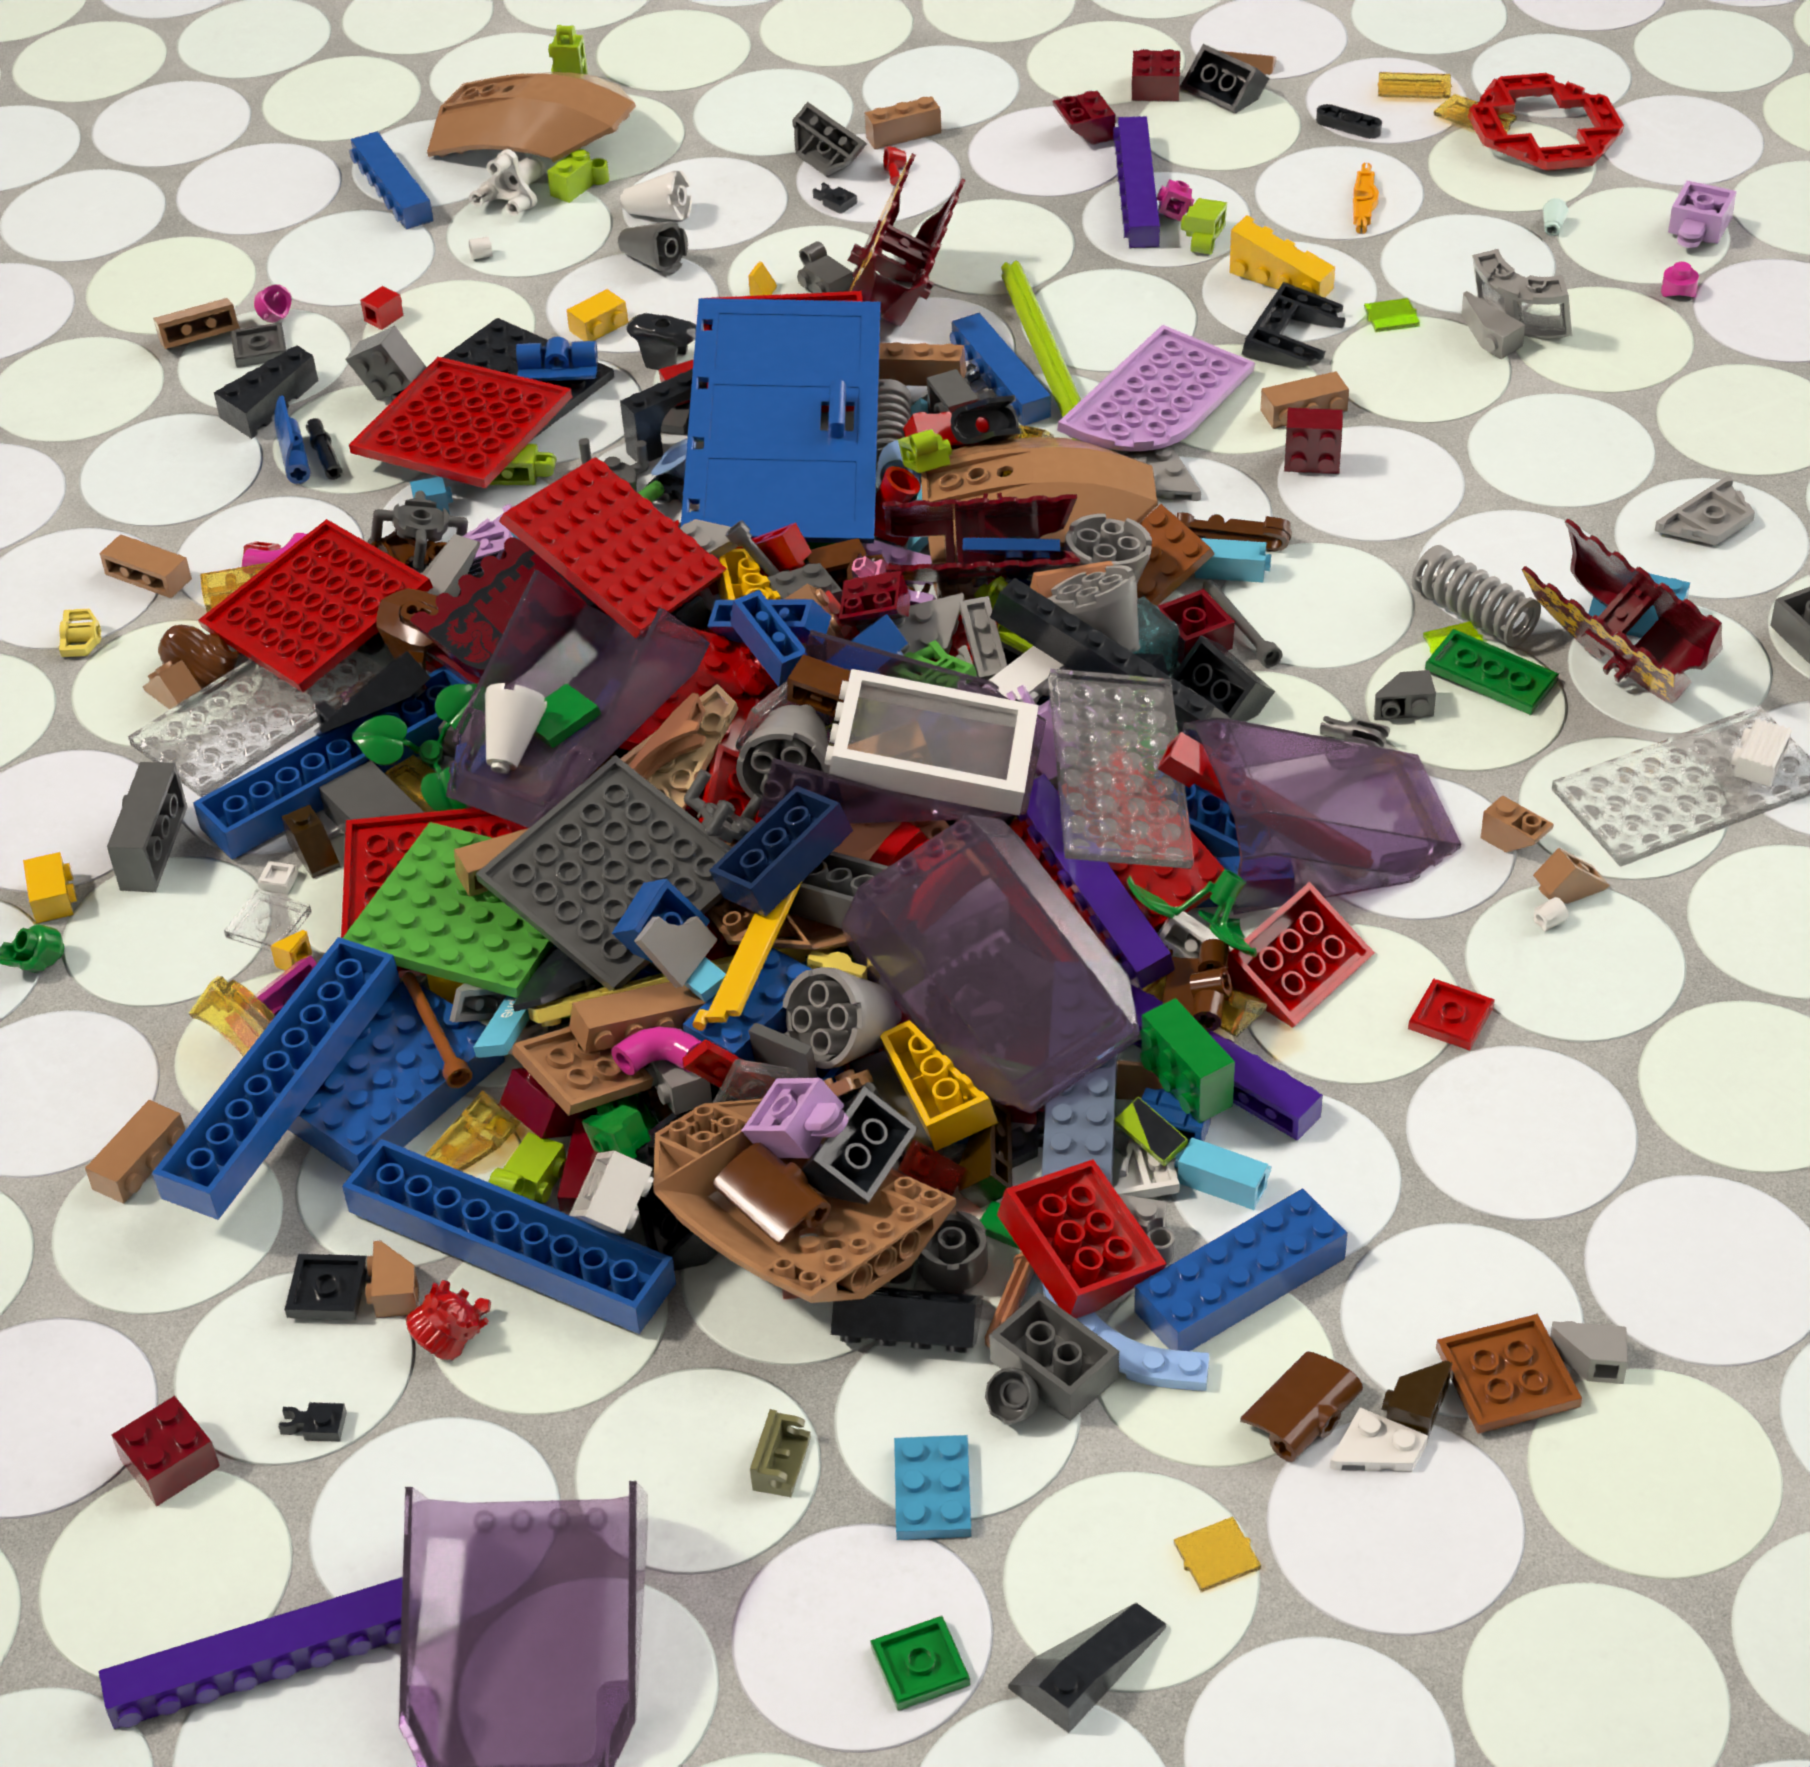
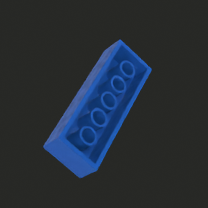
[1134,1188,1348,1351]

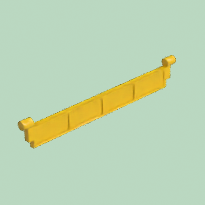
[692,882,802,1031]

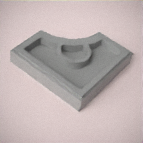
[634,916,718,988]

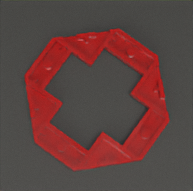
[1468,73,1624,170]

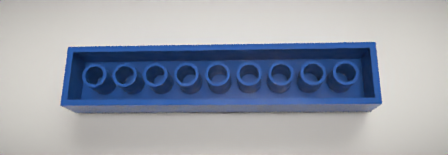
[193,666,467,860]
[152,937,400,1220]
[342,1139,676,1334]

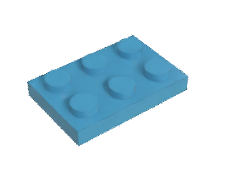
[894,1435,972,1540]

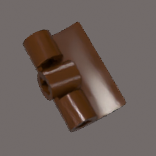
[1163,939,1232,1032]
[713,1142,831,1245]
[1240,1351,1363,1462]

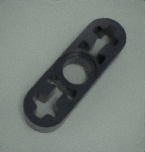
[1316,104,1382,139]

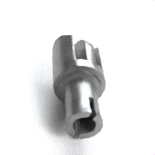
[1320,716,1391,756]

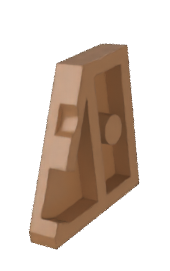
[824,1068,873,1097]

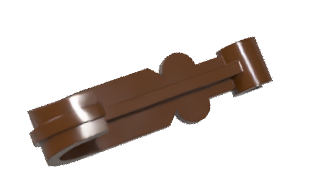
[1177,512,1292,551]

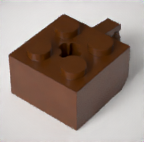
[804,538,885,592]

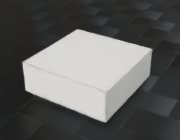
[257,861,299,894]

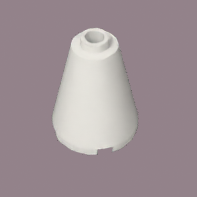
[620,171,692,221]
[485,683,547,774]

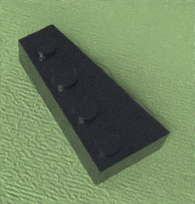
[213,345,319,439]

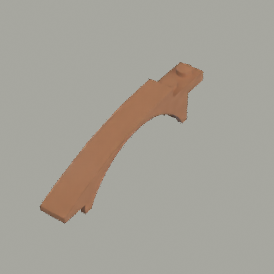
[629,693,706,780]

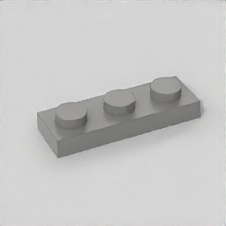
[959,596,1007,683]

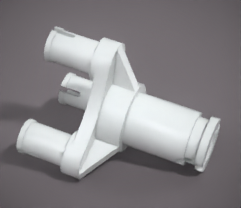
[469,149,545,216]

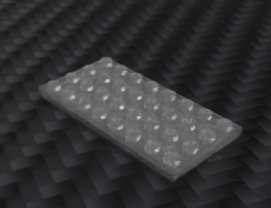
[128,650,383,798]
[1048,668,1194,869]
[1551,705,1810,867]

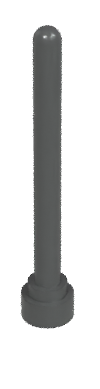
[725,520,780,576]
[1203,579,1283,668]

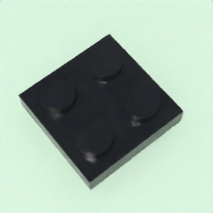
[284,1254,367,1320]

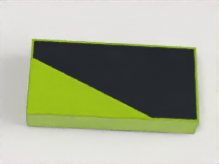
[1114,1097,1188,1167]

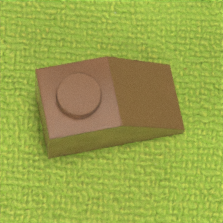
[1533,848,1610,904]

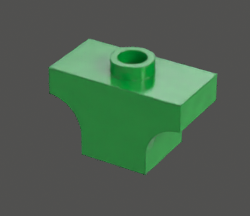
[582,1105,651,1159]

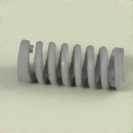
[876,379,911,470]
[1412,545,1541,647]

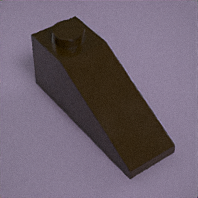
[958,1096,1013,1208]

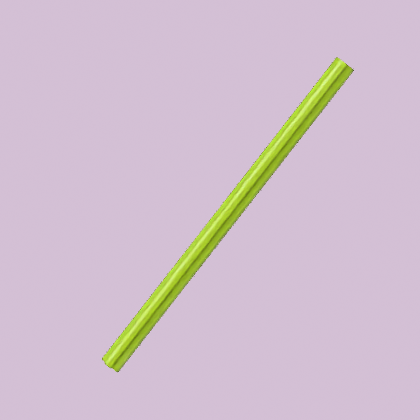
[1001,260,1083,442]

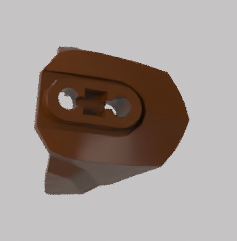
[377,588,438,671]

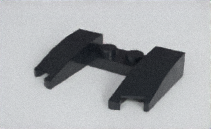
[1241,282,1346,367]

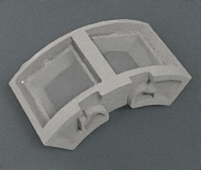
[1472,249,1572,339]

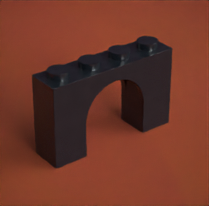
[620,369,707,463]

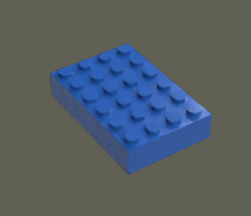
[288,981,505,1173]

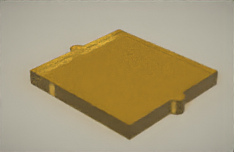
[1173,1516,1261,1593]

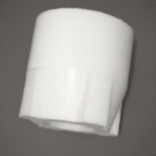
[468,237,493,260]
[1533,897,1569,931]

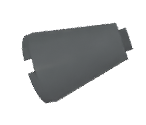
[618,222,688,273]

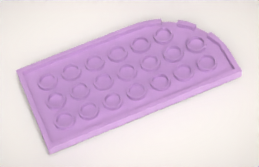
[1057,325,1255,451]

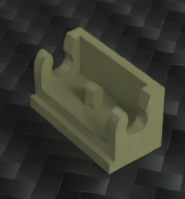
[750,1409,811,1498]

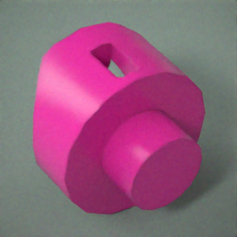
[1661,262,1699,298]
[254,284,292,323]

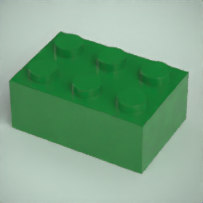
[1140,998,1235,1124]

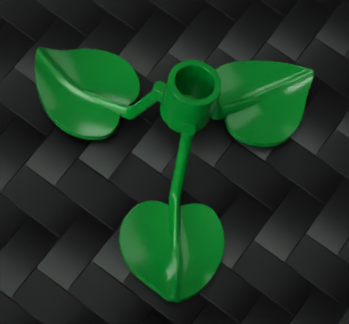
[352,684,485,811]
[1128,869,1257,958]

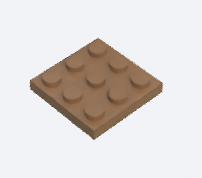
[512,1027,654,1116]

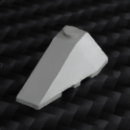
[422,534,481,597]

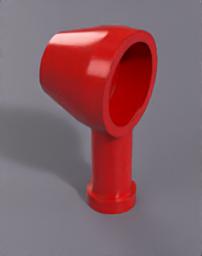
[883,146,907,186]

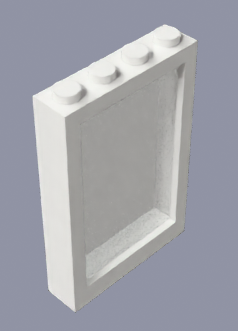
[824,669,1038,815]

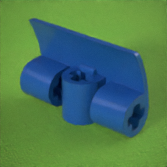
[516,336,598,381]
[274,395,311,484]

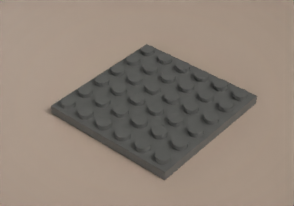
[476,755,732,991]

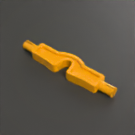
[1352,163,1379,234]

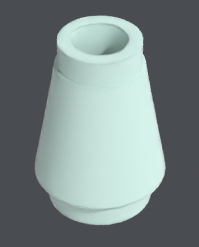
[1543,198,1568,236]

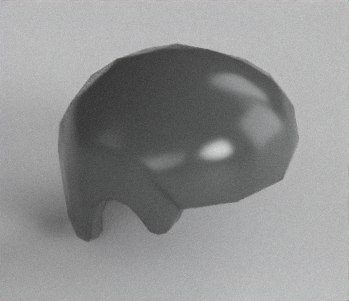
[985,1367,1040,1425]

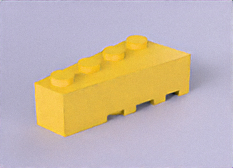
[1229,215,1335,298]
[716,549,781,600]
[880,1020,998,1151]

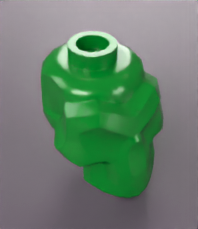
[0,924,64,973]

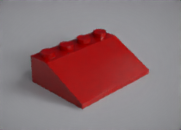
[1227,882,1375,1028]
[997,1159,1167,1319]

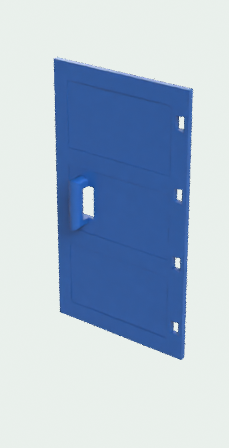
[681,298,881,544]

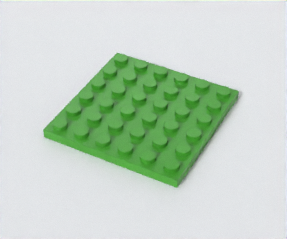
[343,822,554,998]

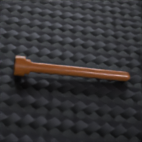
[402,972,472,1088]

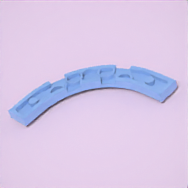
[1042,1283,1209,1391]

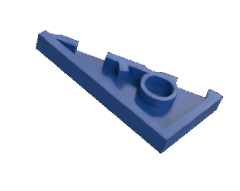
[962,538,1060,560]

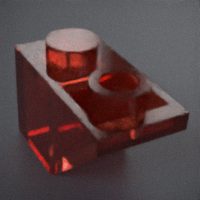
[898,1139,966,1196]

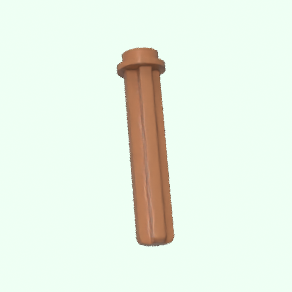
[984,1252,1036,1348]

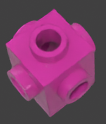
[1157,179,1194,221]

